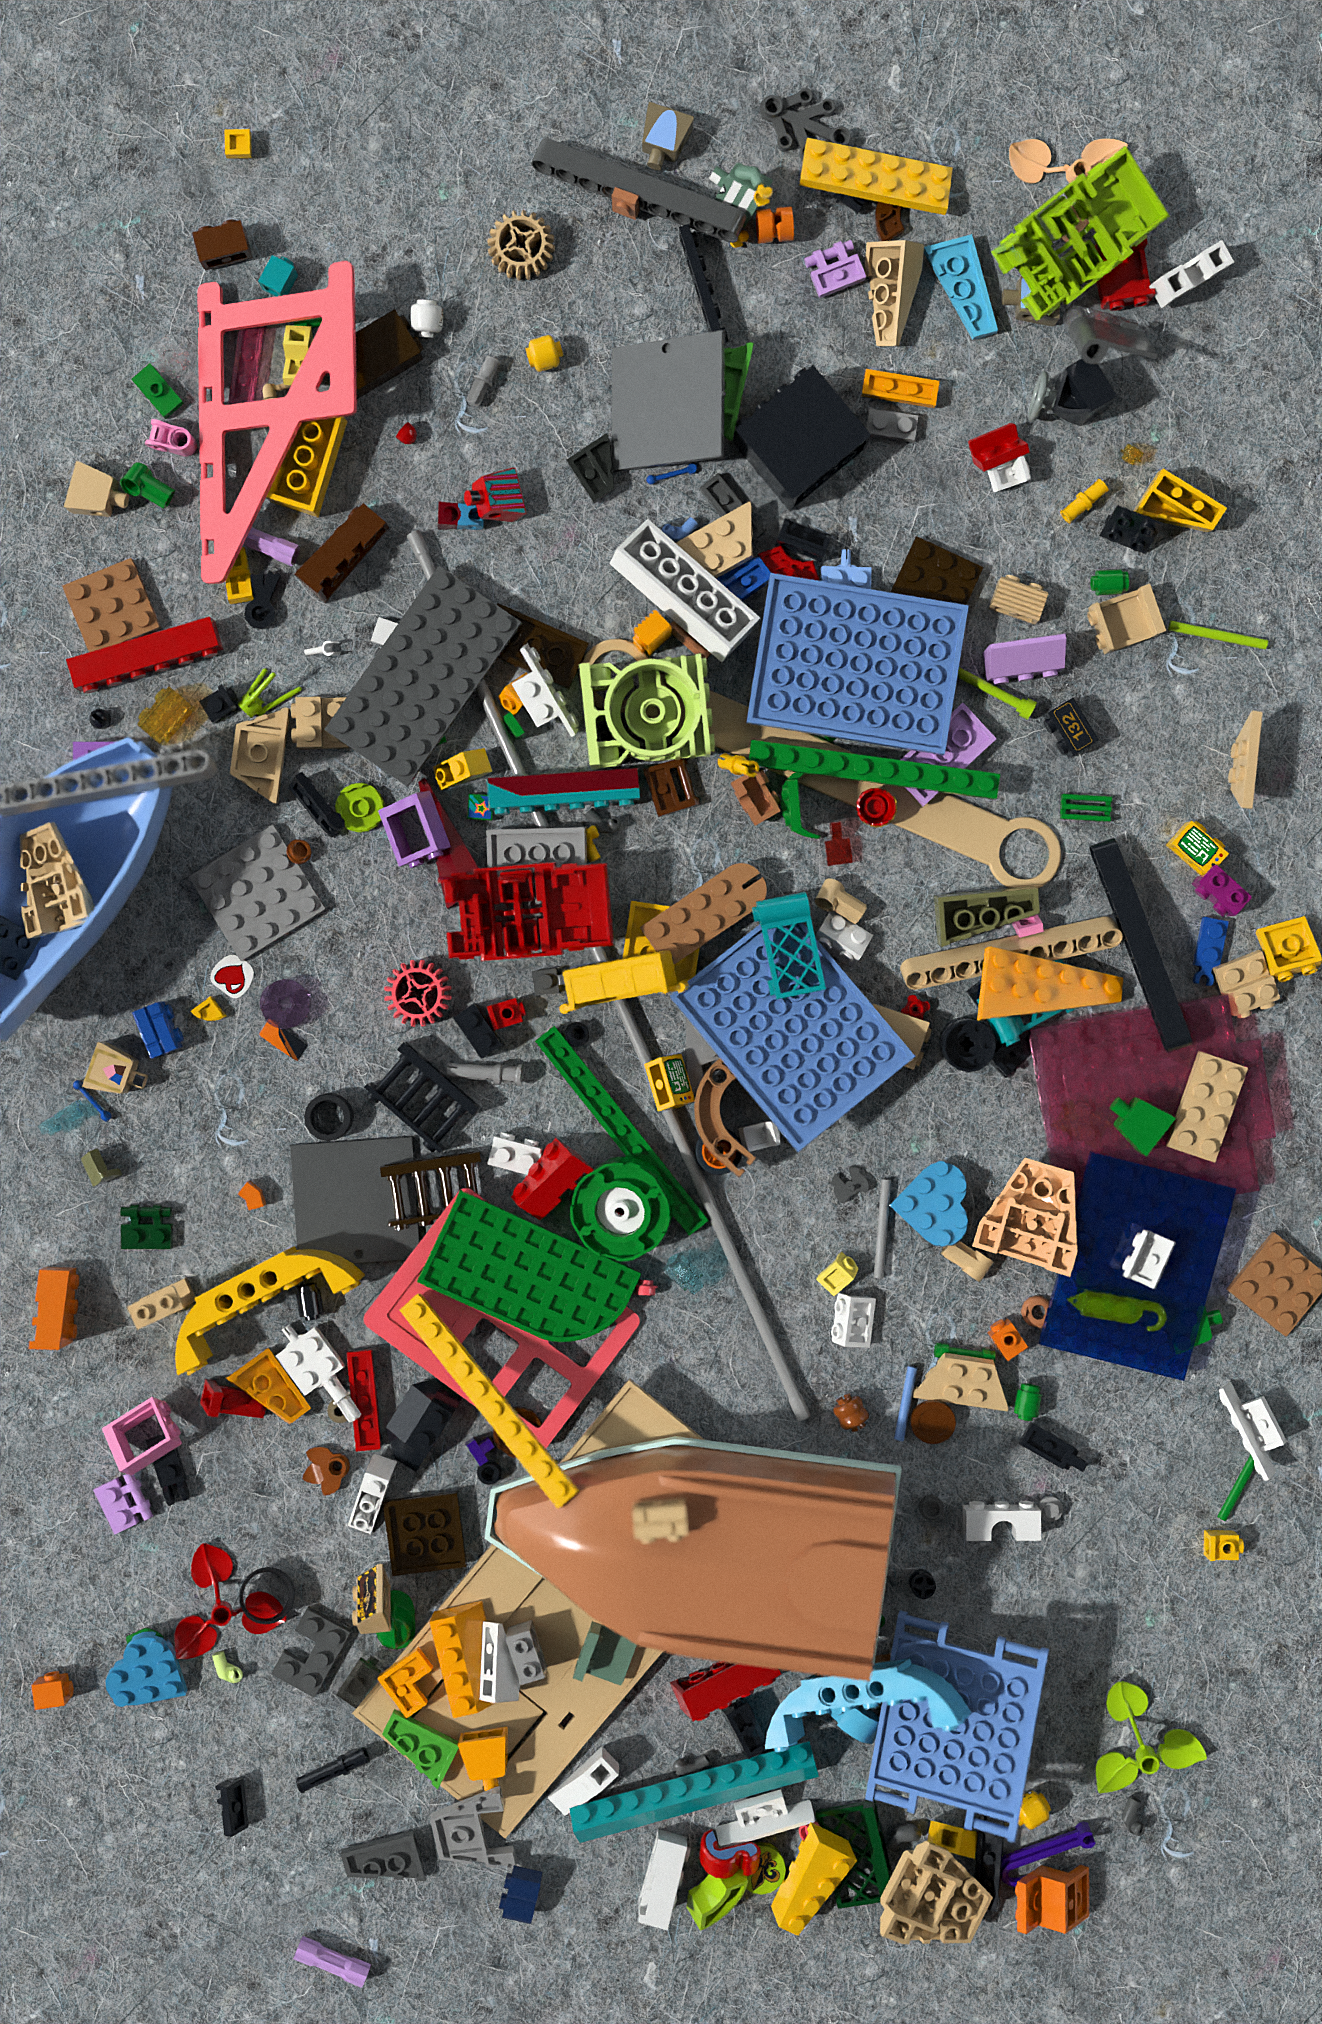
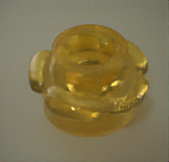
[1120,444,1144,466]

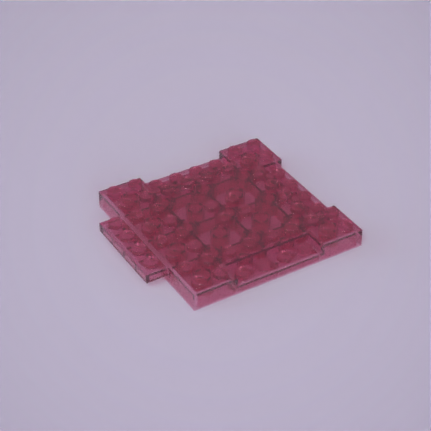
[1029,994,1276,1223]

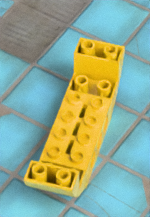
[175,1246,365,1375]

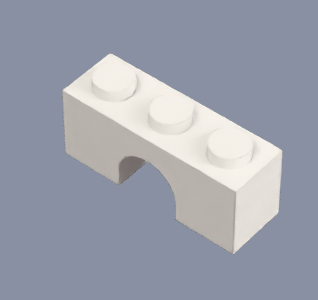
[1149,240,1234,308]
[963,1501,1041,1541]

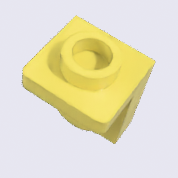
[816,1252,859,1296]

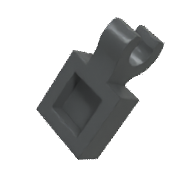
[532,968,565,996]

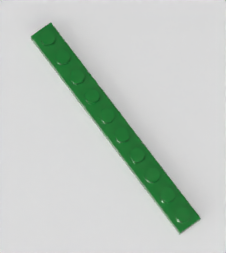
[749,740,1000,800]
[535,1026,709,1236]

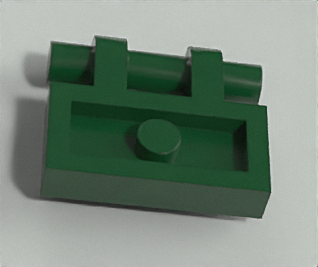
[120,1204,173,1249]

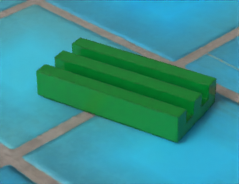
[1060,794,1112,822]

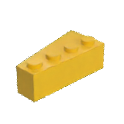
[771,1822,857,1936]

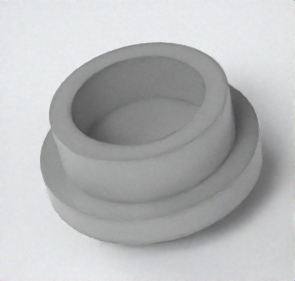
[1038,1496,1063,1522]

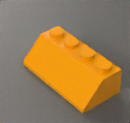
[429,1601,495,1718]

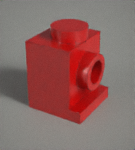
[487,998,527,1030]

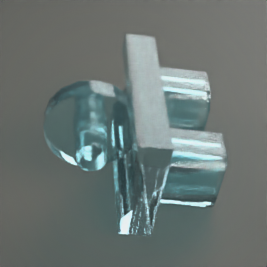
[662,1252,704,1295]

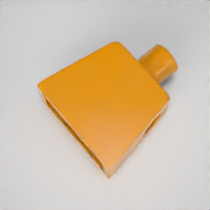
[458,1727,508,1791]

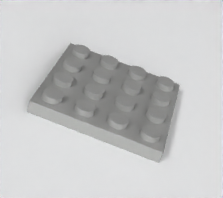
[189,825,327,962]
[486,827,587,929]

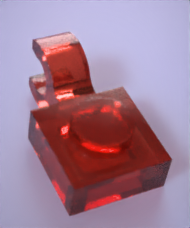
[824,821,853,866]

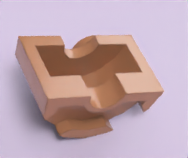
[731,769,781,826]

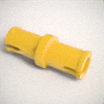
[1060,479,1109,524]
[718,753,759,777]

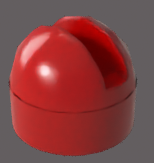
[395,422,417,444]

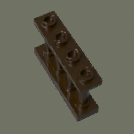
[380,1150,481,1230]

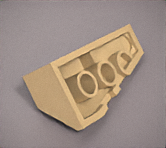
[864,240,924,346]

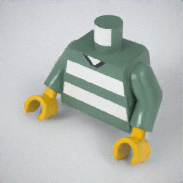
[709,163,773,248]

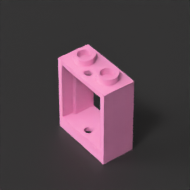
[102,1397,182,1475]

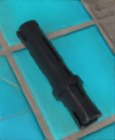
[296,1747,370,1793]

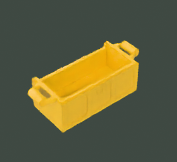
[559,950,689,1014]

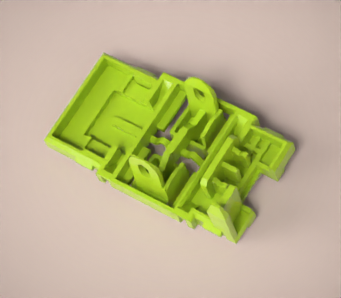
[991,146,1170,321]

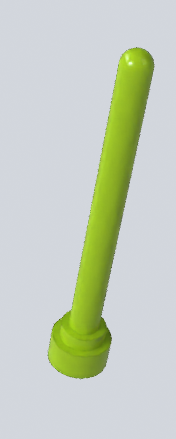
[957,667,1037,720]

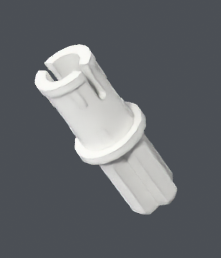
[322,1374,361,1423]

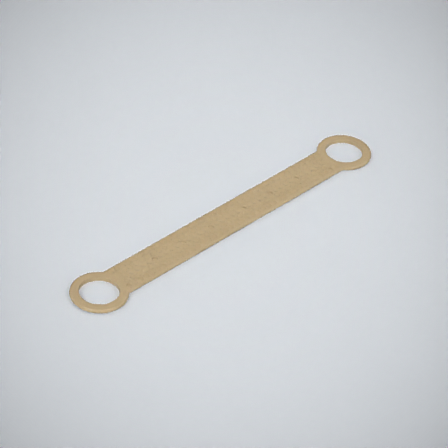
[579,639,1061,888]

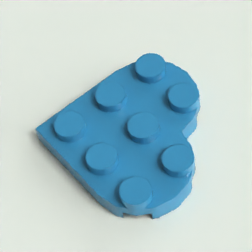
[889,1161,969,1247]
[105,1632,187,1707]

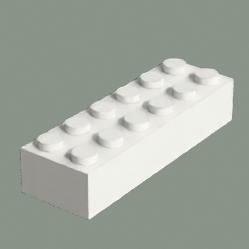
[610,519,760,662]

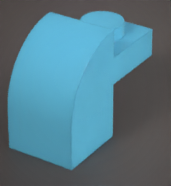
[828,1705,879,1744]

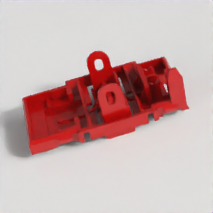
[438,862,614,961]

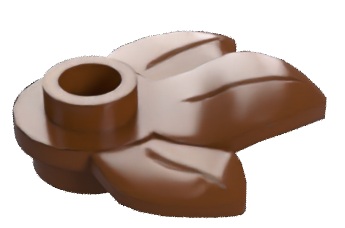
[302,1446,350,1496]

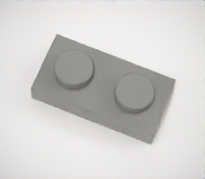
[866,408,918,443]

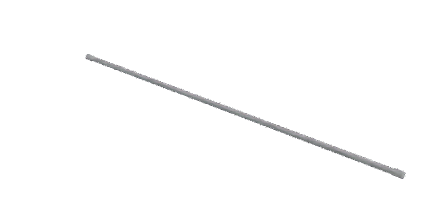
[407,530,811,1421]

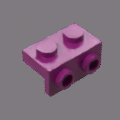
[1191,865,1252,917]

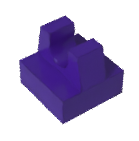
[465,1437,494,1466]

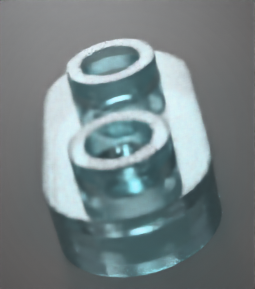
[37,1100,86,1136]

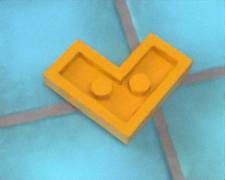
[377,1647,433,1718]

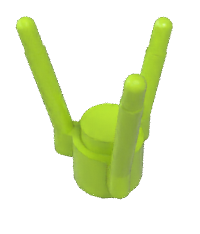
[238,668,302,718]

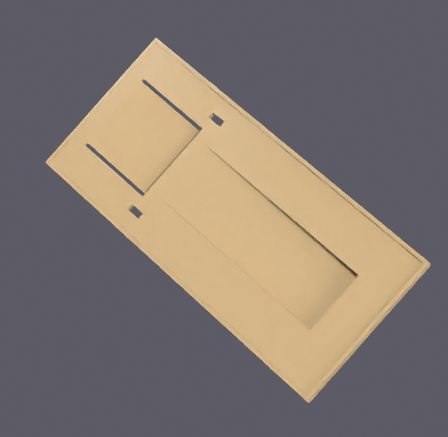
[352,1378,705,1838]

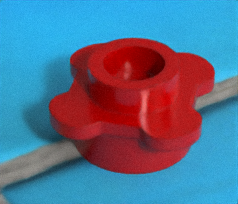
[901,995,930,1021]

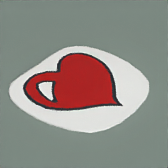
[210,955,254,998]

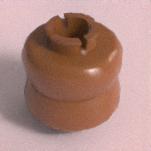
[833,1393,869,1432]

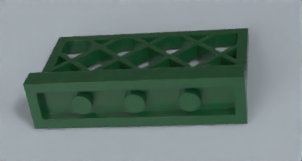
[816,1800,892,1909]

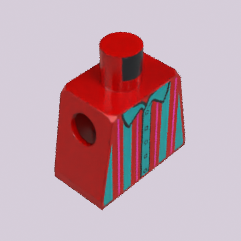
[464,468,527,522]

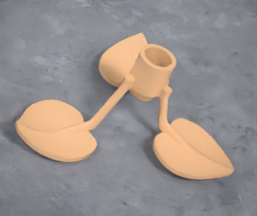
[1009,139,1128,243]

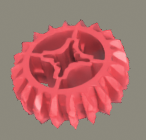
[384,960,452,1027]

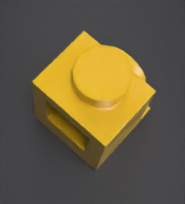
[1203,1530,1244,1561]

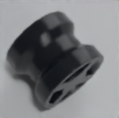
[909,1569,936,1599]

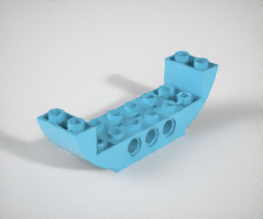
[765,1658,971,1752]

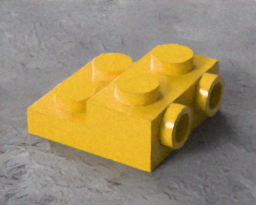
[1256,916,1322,982]

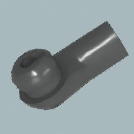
[584,808,621,833]
[673,1753,711,1777]
[1122,1796,1145,1836]
[885,1824,922,1852]

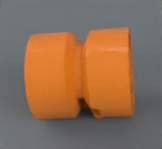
[756,206,794,244]

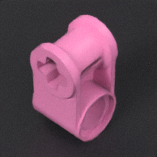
[145,419,197,457]

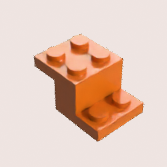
[1015,1865,1089,1934]

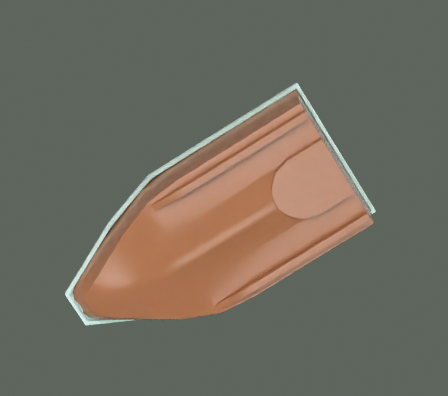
[485,1436,902,1681]

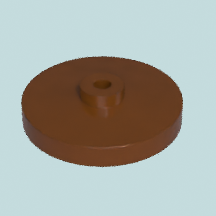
[911,1400,956,1444]

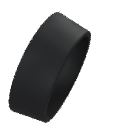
[239,1567,295,1624]

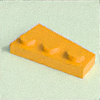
[226,1348,311,1424]

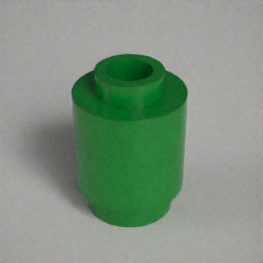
[1090,569,1129,596]
[1014,1383,1042,1421]

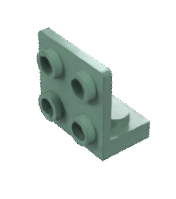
[573,1621,637,1685]

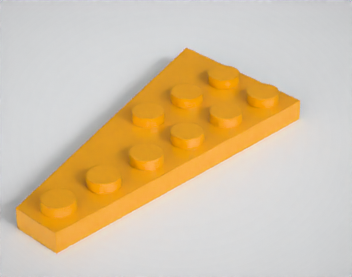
[977,946,1123,1021]

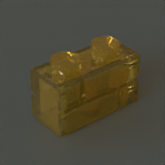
[137,686,196,746]

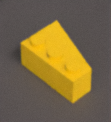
[1134,469,1227,532]

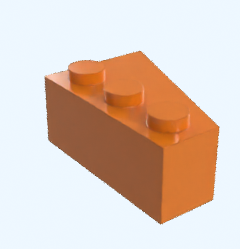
[28,1267,79,1350]

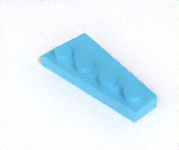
[924,234,998,340]

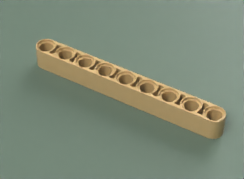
[900,916,1123,990]

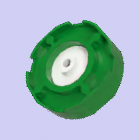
[570,1157,674,1262]

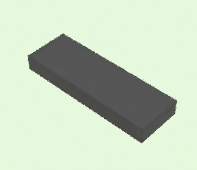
[699,473,765,543]

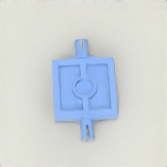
[821,549,872,589]

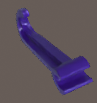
[1001,1821,1096,1887]

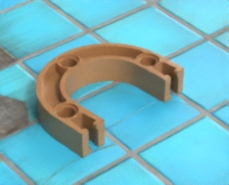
[694,1059,756,1178]

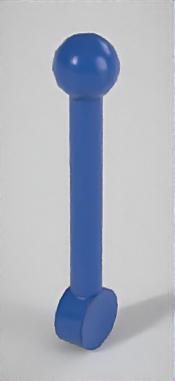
[646,463,697,485]
[73,1080,112,1122]

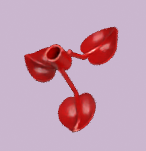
[174,1543,287,1659]

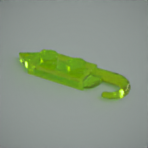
[1067,1289,1166,1331]

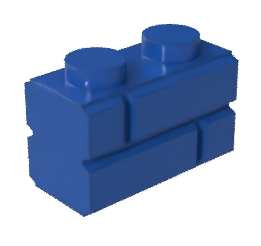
[132,1001,184,1059]

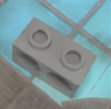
[505,1620,547,1685]

